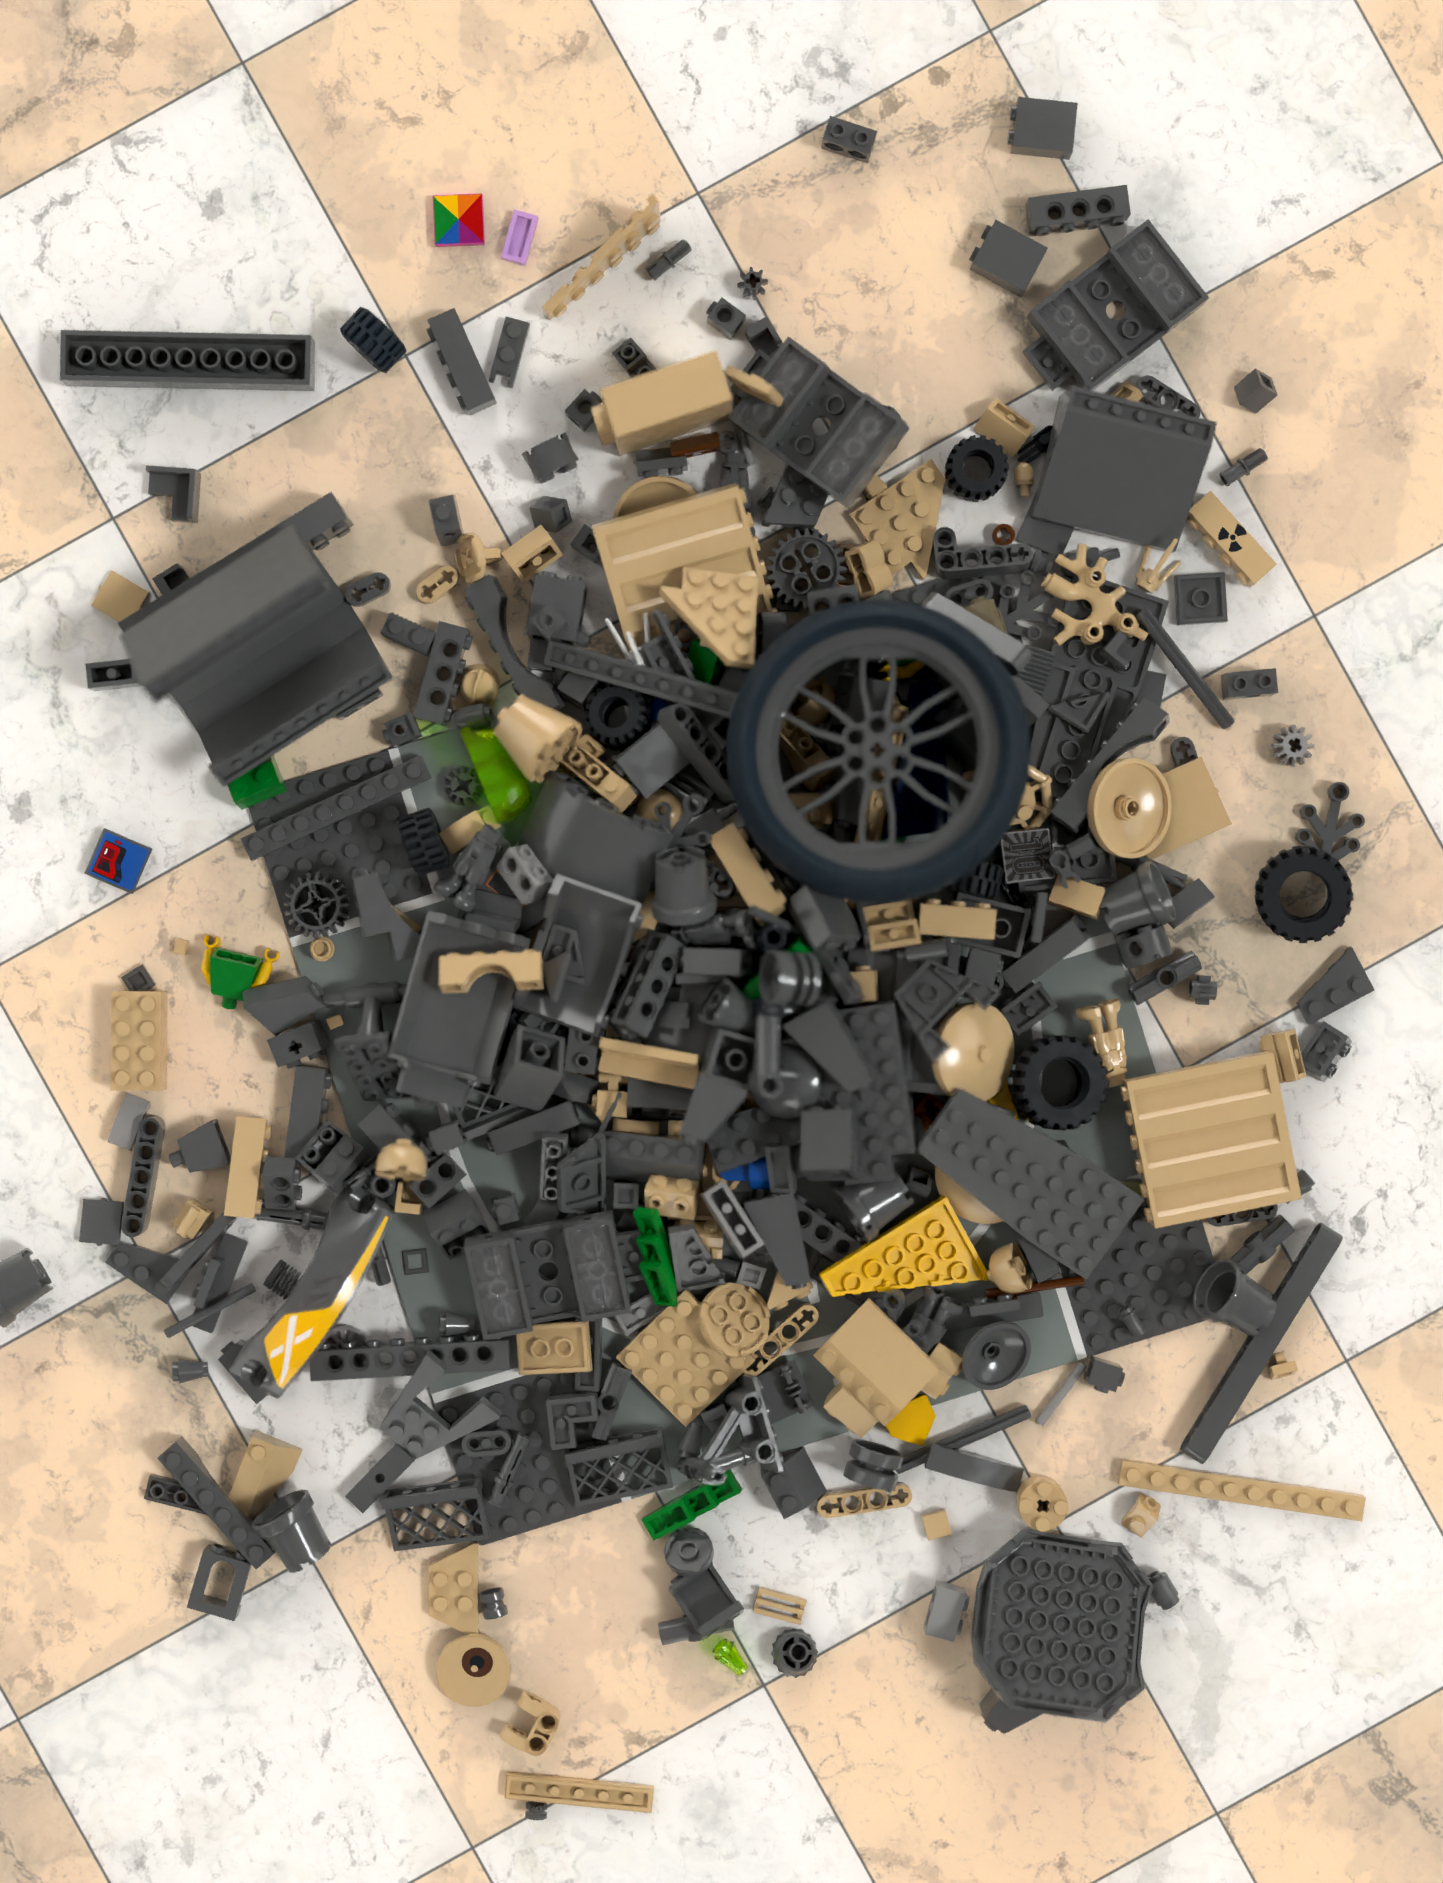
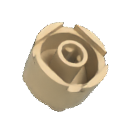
[1016,1476,1069,1532]

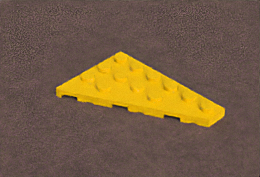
[818,1195,989,1297]

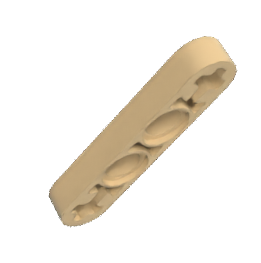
[744,1303,819,1376]
[817,1482,912,1518]

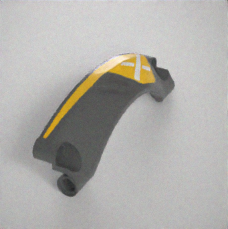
[229,1186,395,1399]

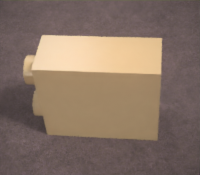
[591,350,732,456]

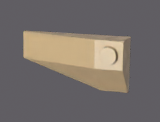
[229,1430,303,1519]

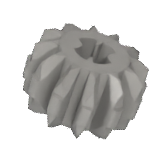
[1271,725,1315,767]

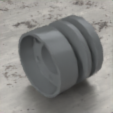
[759,951,821,1006]

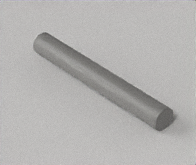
[1036,1361,1087,1426]

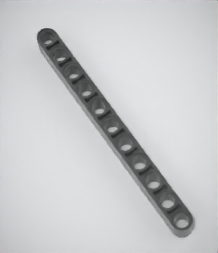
[1180,1223,1343,1464]

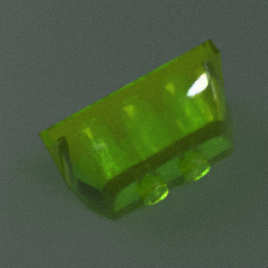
[460,726,533,825]

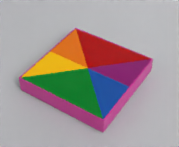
[433,193,485,247]

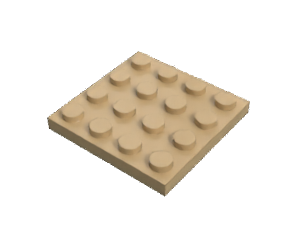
[616,1290,756,1427]

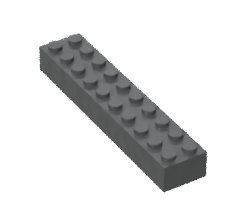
[60,330,315,391]
[118,492,354,633]

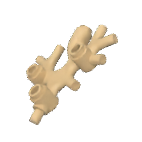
[1041,544,1148,646]

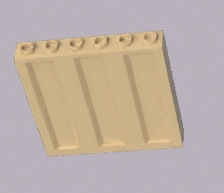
[592,483,777,651]
[1120,1051,1302,1228]

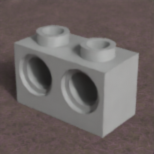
[496,844,554,905]

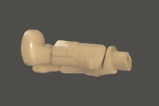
[1075,999,1127,1087]

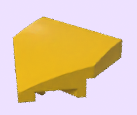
[886,1393,936,1446]

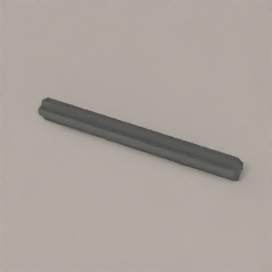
[1136,608,1235,729]
[896,1405,1031,1474]

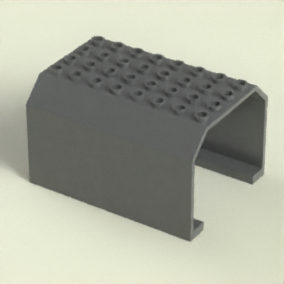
[119,524,393,787]

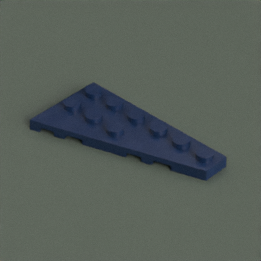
[884,682,951,838]

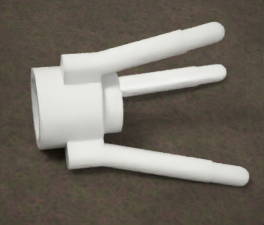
[605,613,651,667]

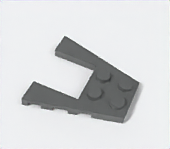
[380,1350,502,1459]

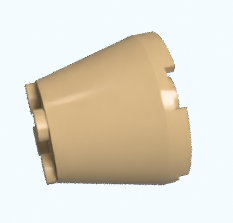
[493,694,582,783]

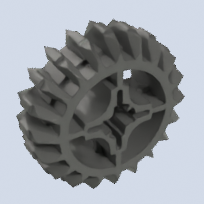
[283,872,351,939]

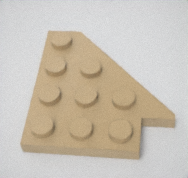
[849,459,945,580]
[659,567,758,669]

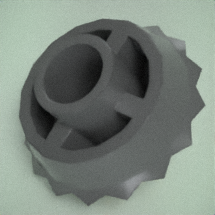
[771,1628,818,1678]

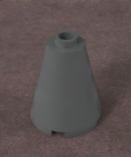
[698,977,755,1039]

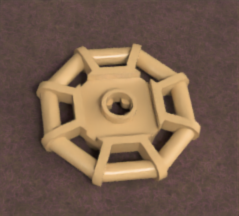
[965,765,1053,845]

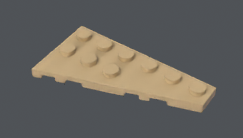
[542,194,661,320]

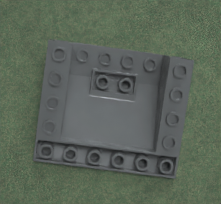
[1031,385,1217,553]

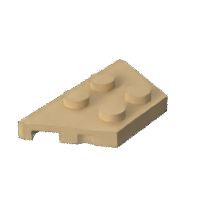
[428,1541,479,1635]

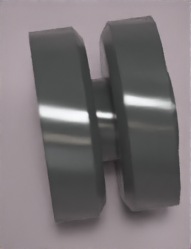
[843,1439,904,1491]

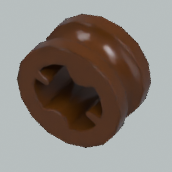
[992,524,1015,545]

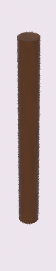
[985,1275,1085,1299]

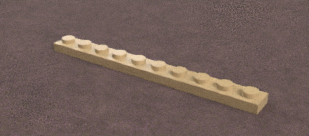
[1117,1459,1366,1521]

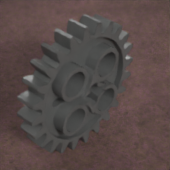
[766,528,847,610]

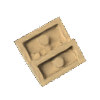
[862,900,921,952]

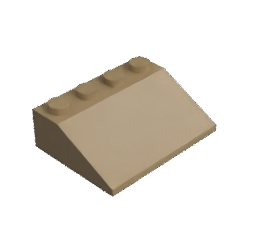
[813,1298,941,1426]

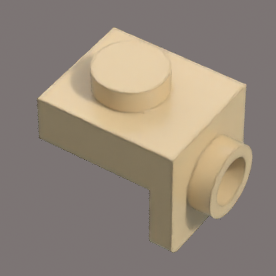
[1121,1492,1161,1538]

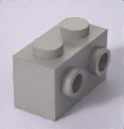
[923,1580,969,1642]

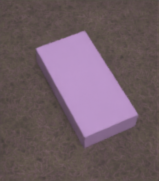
[501,209,539,266]

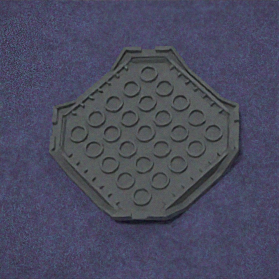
[971,1528,1154,1722]

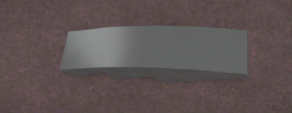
[924,1443,1024,1493]

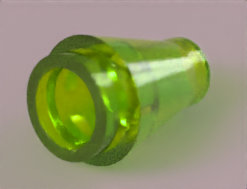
[713,1639,748,1676]

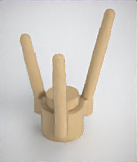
[1134,538,1181,594]

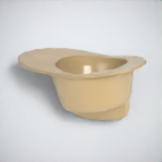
[455,664,500,711]

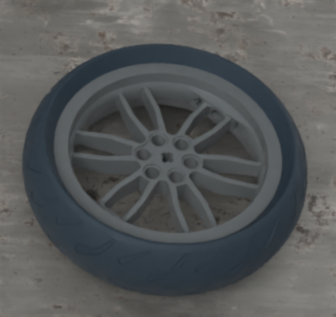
[726,599,1031,903]

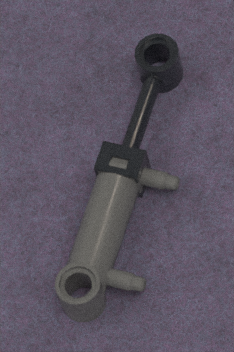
[750,925,800,1099]

